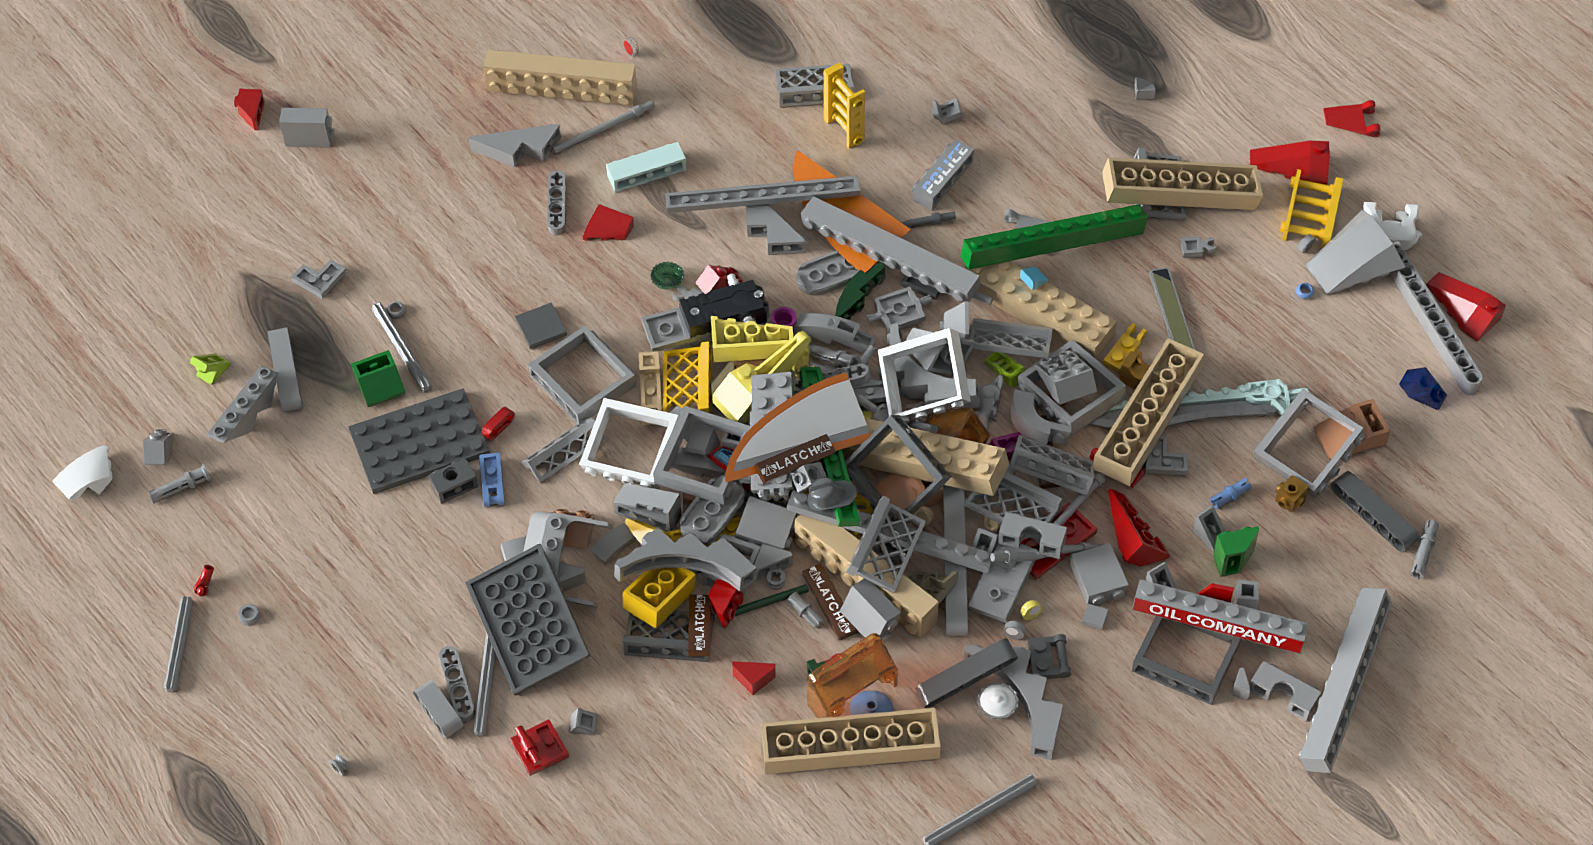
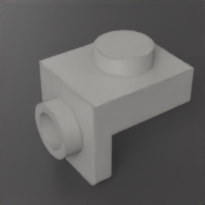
[931,98,963,125]

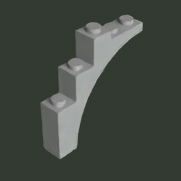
[878,324,980,411]
[614,528,757,591]
[964,644,1063,760]

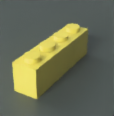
[711,316,793,362]

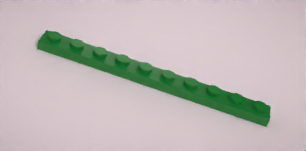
[799,367,860,527]

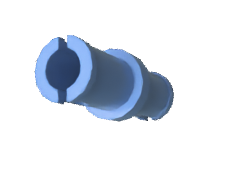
[1210,478,1252,509]

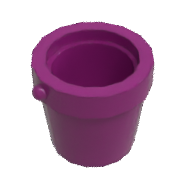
[771,307,797,333]

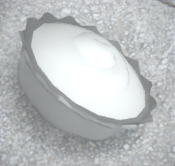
[977,682,1019,720]

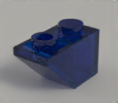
[1399,367,1447,410]

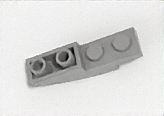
[793,313,876,353]

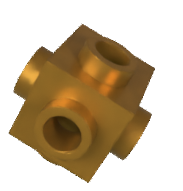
[1275,475,1309,513]

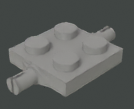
[867,287,932,333]

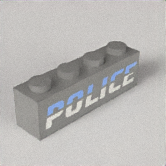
[912,139,975,211]

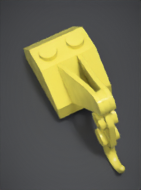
[713,331,815,424]

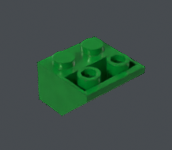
[351,350,406,407]
[1213,526,1259,577]

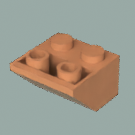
[553,509,595,548]

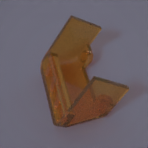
[807,633,898,718]

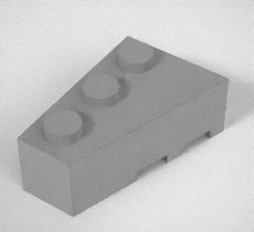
[614,483,681,532]

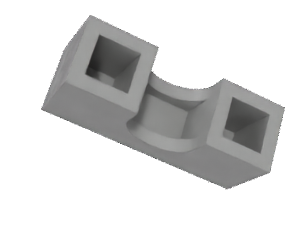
[998,512,1067,559]
[1250,661,1321,721]

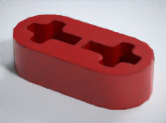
[482,406,515,440]

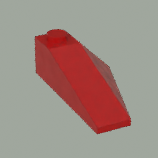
[1249,140,1330,185]
[1426,272,1506,342]
[1108,488,1170,567]

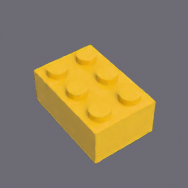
[623,568,696,628]

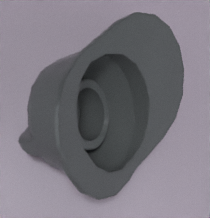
[807,477,857,511]

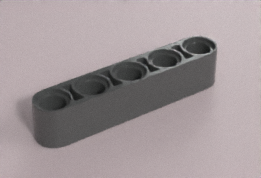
[1331,471,1419,552]
[915,638,1018,708]

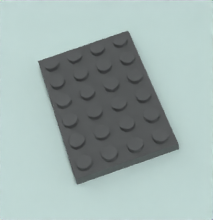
[348,388,490,494]
[465,543,591,695]

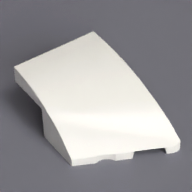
[53,445,113,503]

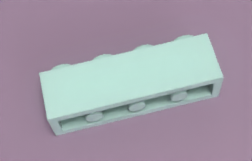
[606,142,687,193]

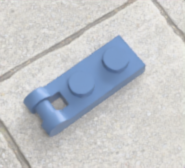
[479,452,505,507]

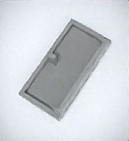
[967,540,1038,623]

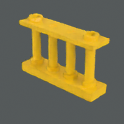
[824,62,865,148]
[1280,169,1343,248]

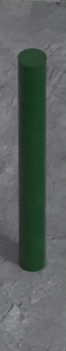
[735,584,809,616]

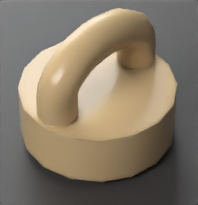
[914,506,934,528]
[984,511,1001,532]

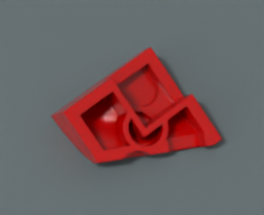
[582,204,634,241]

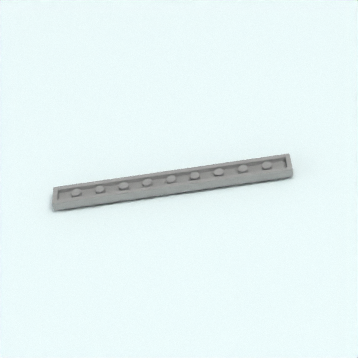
[665,176,860,213]
[786,490,992,574]

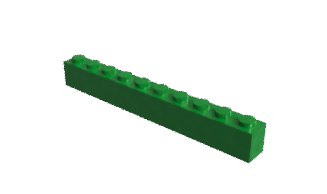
[960,204,1148,270]

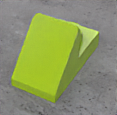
[190,353,231,384]

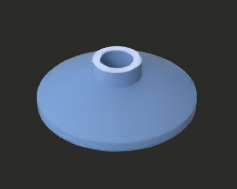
[850,690,893,715]

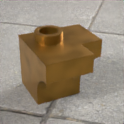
[1118,349,1150,390]

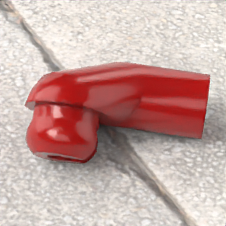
[194,565,214,597]

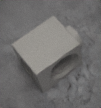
[790,462,827,493]

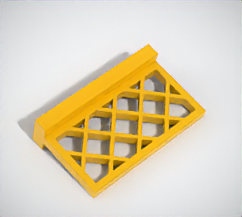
[662,341,713,414]

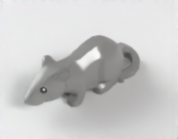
[973,375,1004,433]

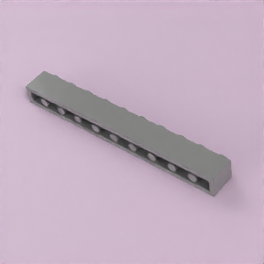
[801,196,980,302]
[1299,588,1392,773]

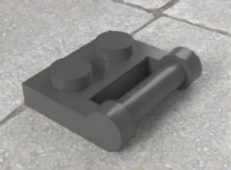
[1027,634,1071,679]

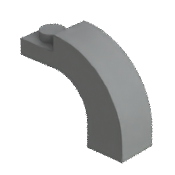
[1010,389,1072,445]

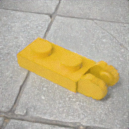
[1103,323,1147,372]

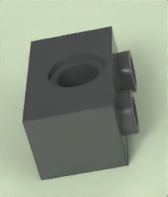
[428,458,478,504]

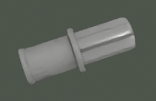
[787,592,824,628]

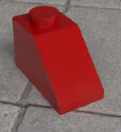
[234,88,265,130]

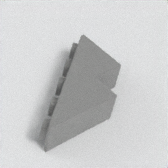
[469,124,561,167]
[745,185,807,255]
[207,365,278,443]

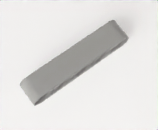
[268,327,303,412]

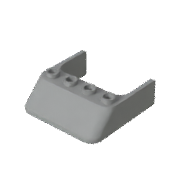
[523,512,613,608]

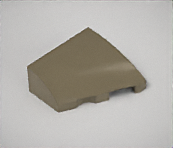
[908,571,958,605]

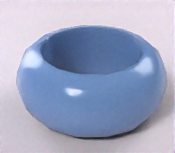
[1296,283,1314,299]

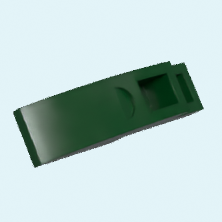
[835,262,886,320]

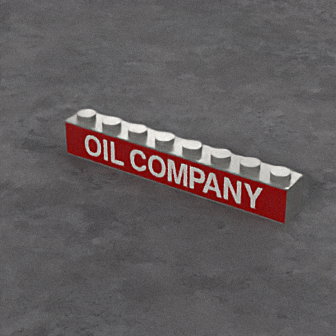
[1132,579,1309,654]

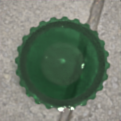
[650,261,684,290]

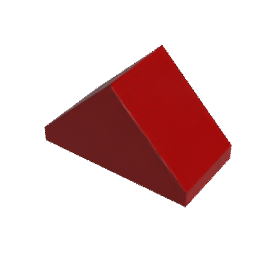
[732,661,776,695]

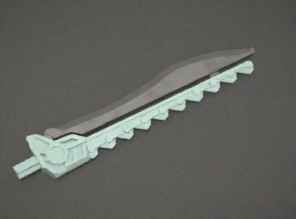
[1085,379,1309,429]

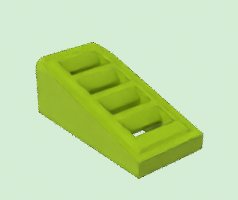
[984,352,1026,388]

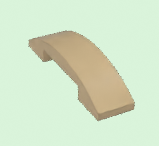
[639,351,662,425]

